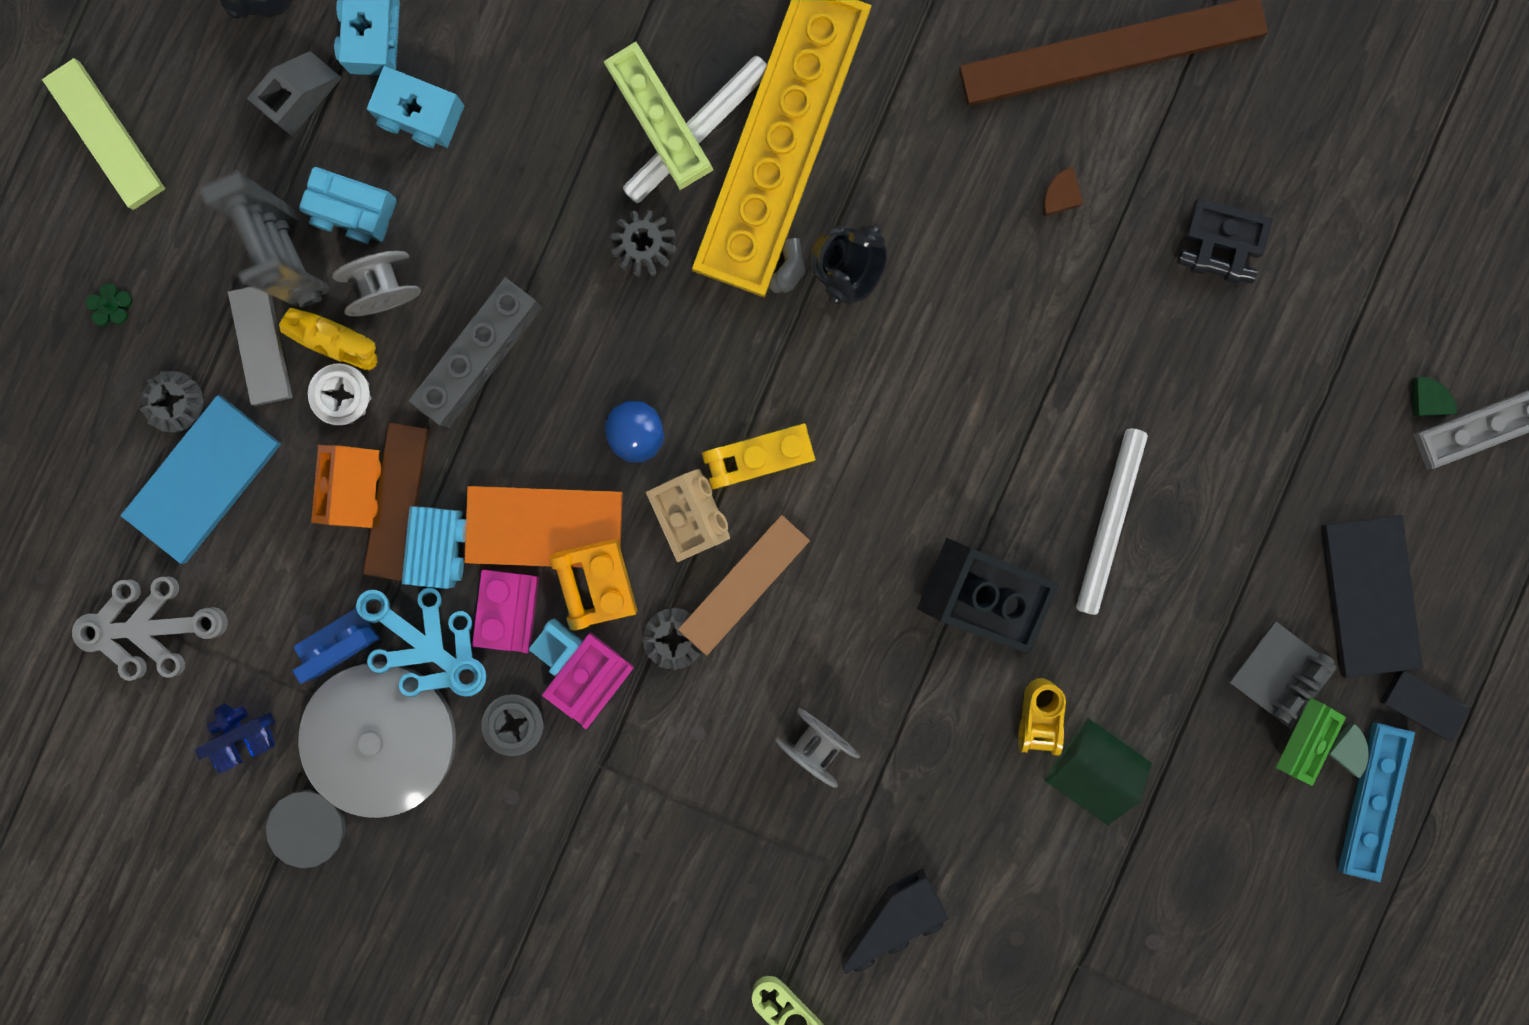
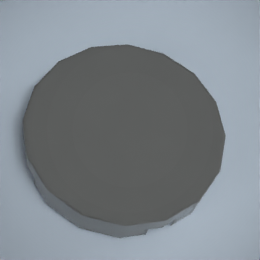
[266,789,346,868]

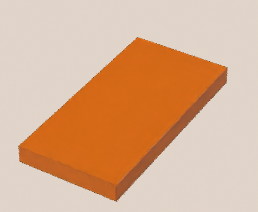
[465,486,623,568]

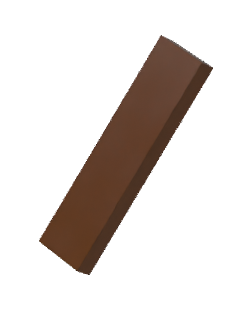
[363,423,430,581]

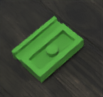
[1276,698,1346,786]

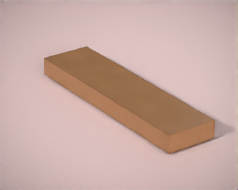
[678,515,810,656]

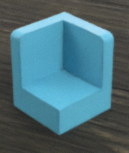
[528,618,583,676]

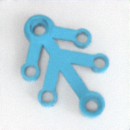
[356,588,486,697]

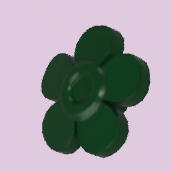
[86,283,133,327]

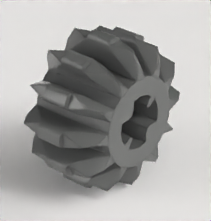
[611,210,676,277]

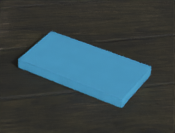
[121,395,281,564]

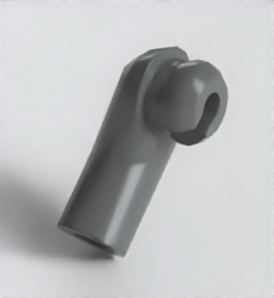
[769,238,805,294]

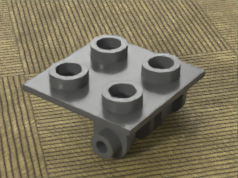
[1229,621,1337,729]

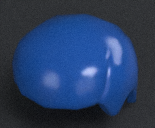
[605,401,665,463]

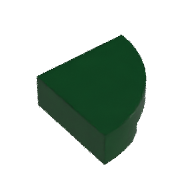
[1412,377,1457,416]

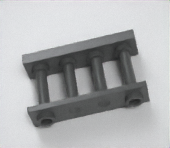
[199,171,331,308]

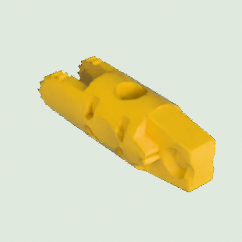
[279,308,378,371]

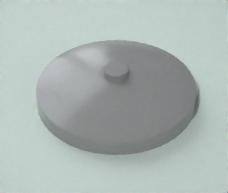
[298,662,456,818]

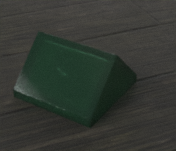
[1044,718,1152,825]

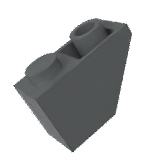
[247,51,341,136]

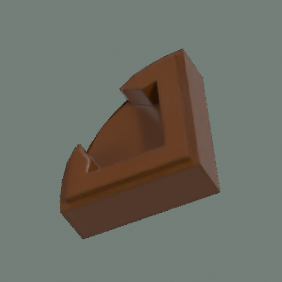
[1043,167,1083,217]

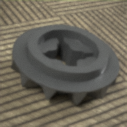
[139,371,203,433]
[642,608,701,670]
[481,694,544,756]

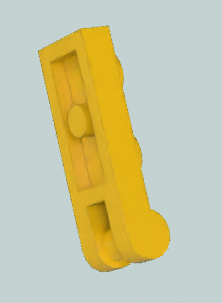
[702,423,815,490]

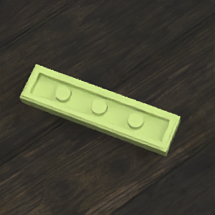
[603,42,713,190]
[42,58,165,210]

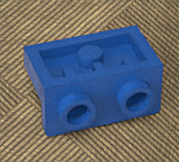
[292,608,380,684]

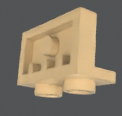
[646,469,730,562]

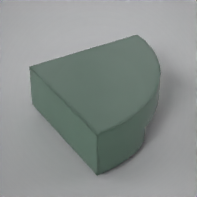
[1328,722,1369,778]

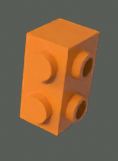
[311,445,381,528]

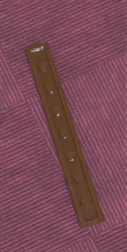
[959,0,1268,107]

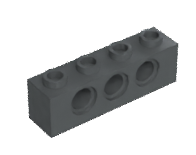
[409,277,543,428]

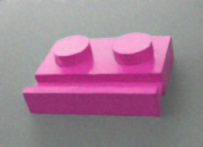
[472,569,539,653]
[542,633,635,729]

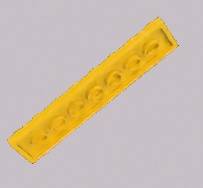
[692,0,872,298]

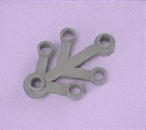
[72,576,228,681]

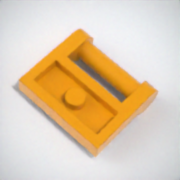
[549,538,637,630]

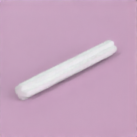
[623,56,767,203]
[1076,428,1148,615]

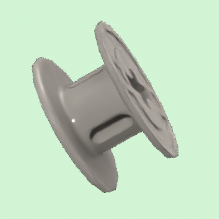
[332,251,421,316]
[775,708,861,788]

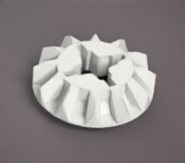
[308,364,372,425]

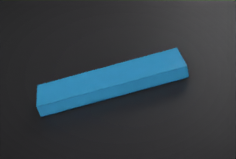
[1338,722,1415,882]

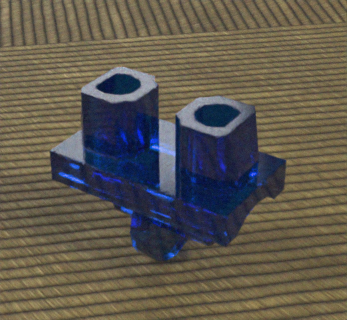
[194,703,276,774]

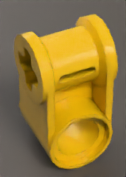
[1018,678,1066,756]

